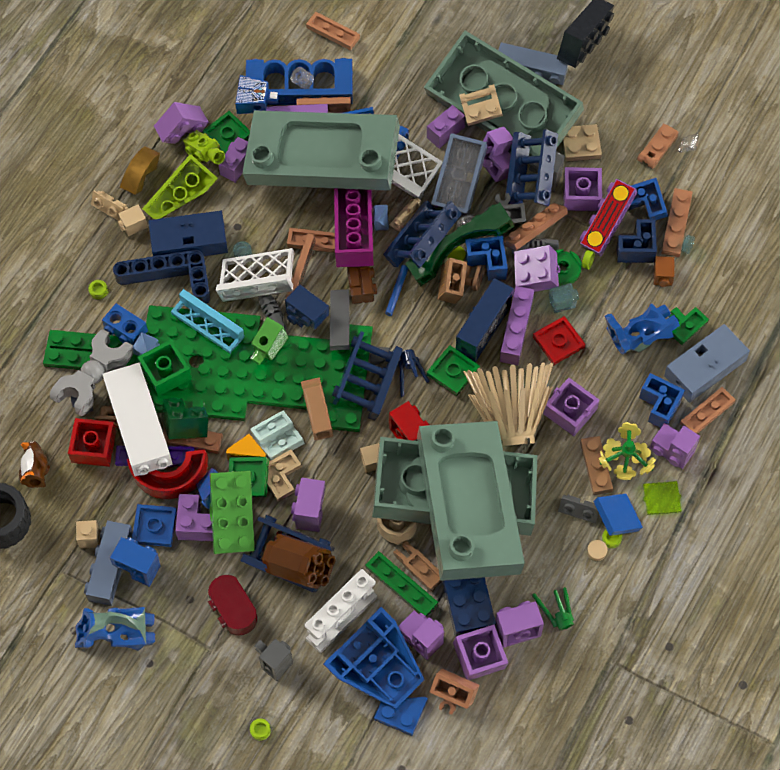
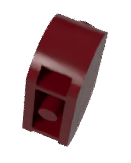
[208,575,258,636]

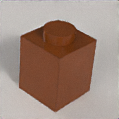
[653,256,674,287]

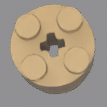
[377,518,417,545]

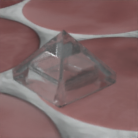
[678,134,699,153]

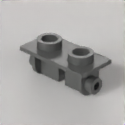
[558,494,599,524]

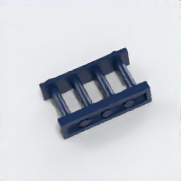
[505,129,558,206]
[383,201,462,268]
[332,331,403,421]
[240,515,335,593]

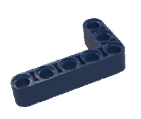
[113,250,210,304]

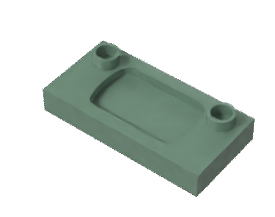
[424,30,584,156]
[242,110,400,190]
[417,421,525,581]
[372,437,537,536]

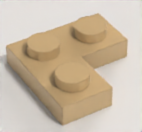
[267,449,302,502]

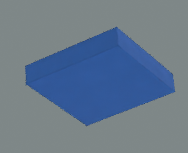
[593,494,643,536]
[132,504,177,547]

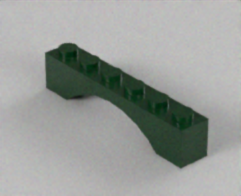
[405,202,514,287]

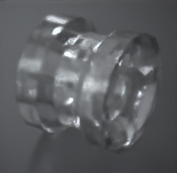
[291,67,314,89]

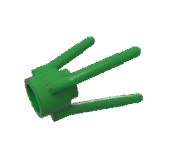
[532,587,574,631]

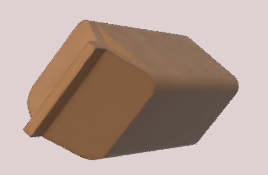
[301,377,333,440]

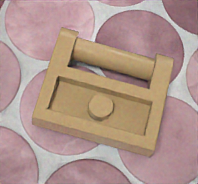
[459,84,503,126]

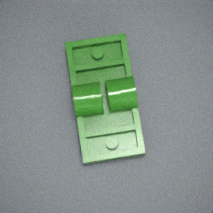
[209,471,255,554]

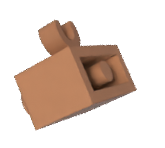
[430,669,480,714]

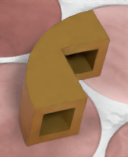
[120,146,160,195]

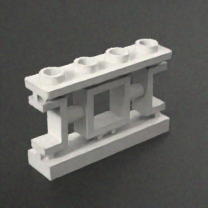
[305,569,377,654]

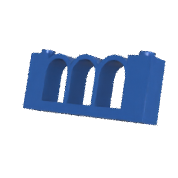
[246,58,353,105]

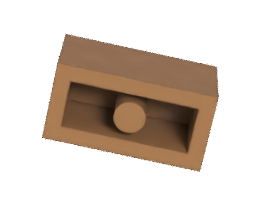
[438,258,467,304]

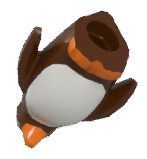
[19,441,50,488]

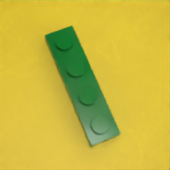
[365,551,438,617]

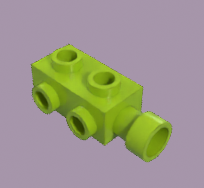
[183,130,225,165]

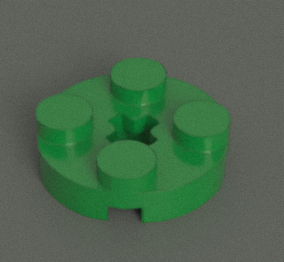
[556,249,582,287]

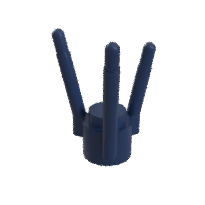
[398,349,430,397]

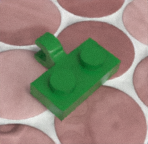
[669,307,709,345]

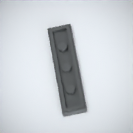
[330,289,350,350]

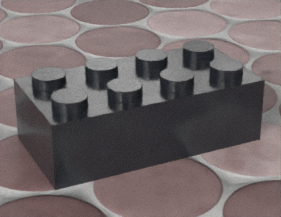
[557,0,614,68]

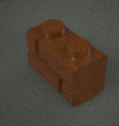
[347,266,377,304]

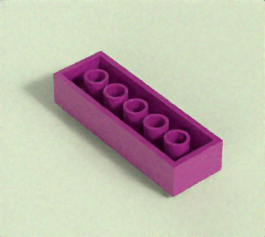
[334,188,374,267]

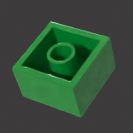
[138,339,192,396]

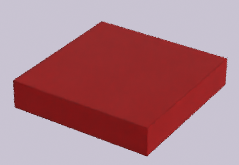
[533,316,586,366]

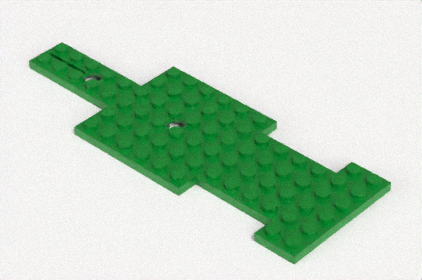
[43,305,373,432]

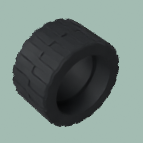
[0,483,31,549]

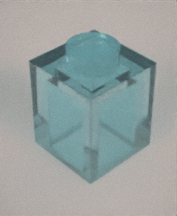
[549,283,579,313]

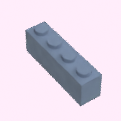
[498,42,569,85]
[84,521,133,606]

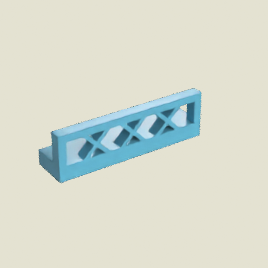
[171,289,244,354]

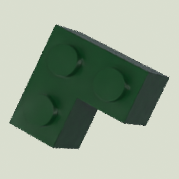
[162,397,209,439]

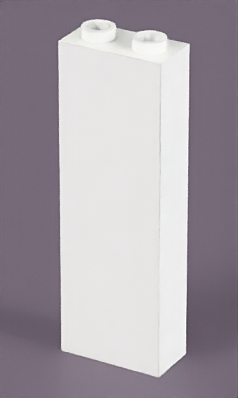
[102,363,173,476]

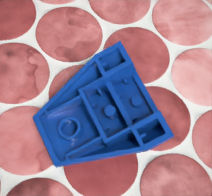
[323,607,425,709]

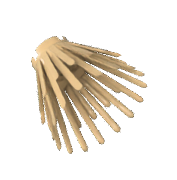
[463,363,553,446]

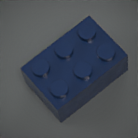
[442,577,496,638]

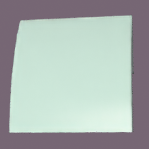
[250,410,305,461]

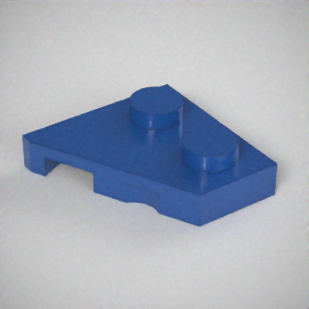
[374,697,428,736]

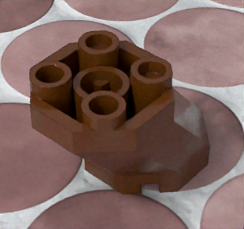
[262,534,336,589]

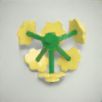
[599,422,656,480]

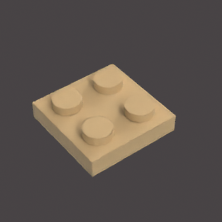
[562,124,602,161]

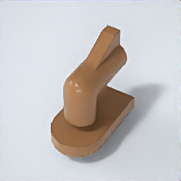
[464,265,487,291]
[94,405,119,428]

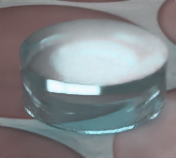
[682,235,695,254]
[233,241,252,257]

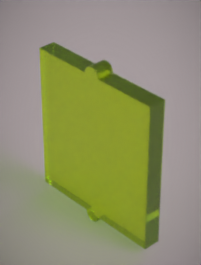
[643,481,682,515]

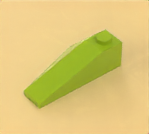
[142,154,218,219]

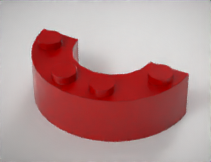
[127,449,208,499]

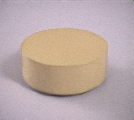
[587,540,608,561]

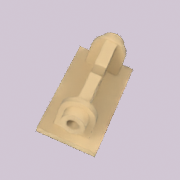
[91,190,129,221]
[389,197,422,232]

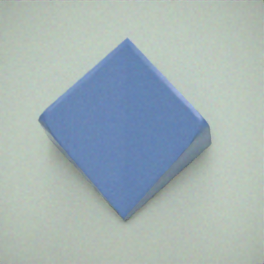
[373,205,389,231]
[133,332,160,356]

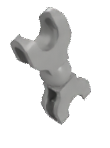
[50,329,134,416]

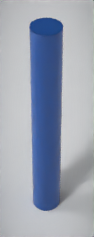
[385,265,409,316]

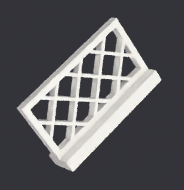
[392,134,443,199]
[216,248,294,302]

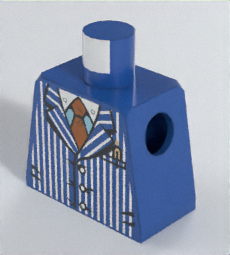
[235,75,278,114]

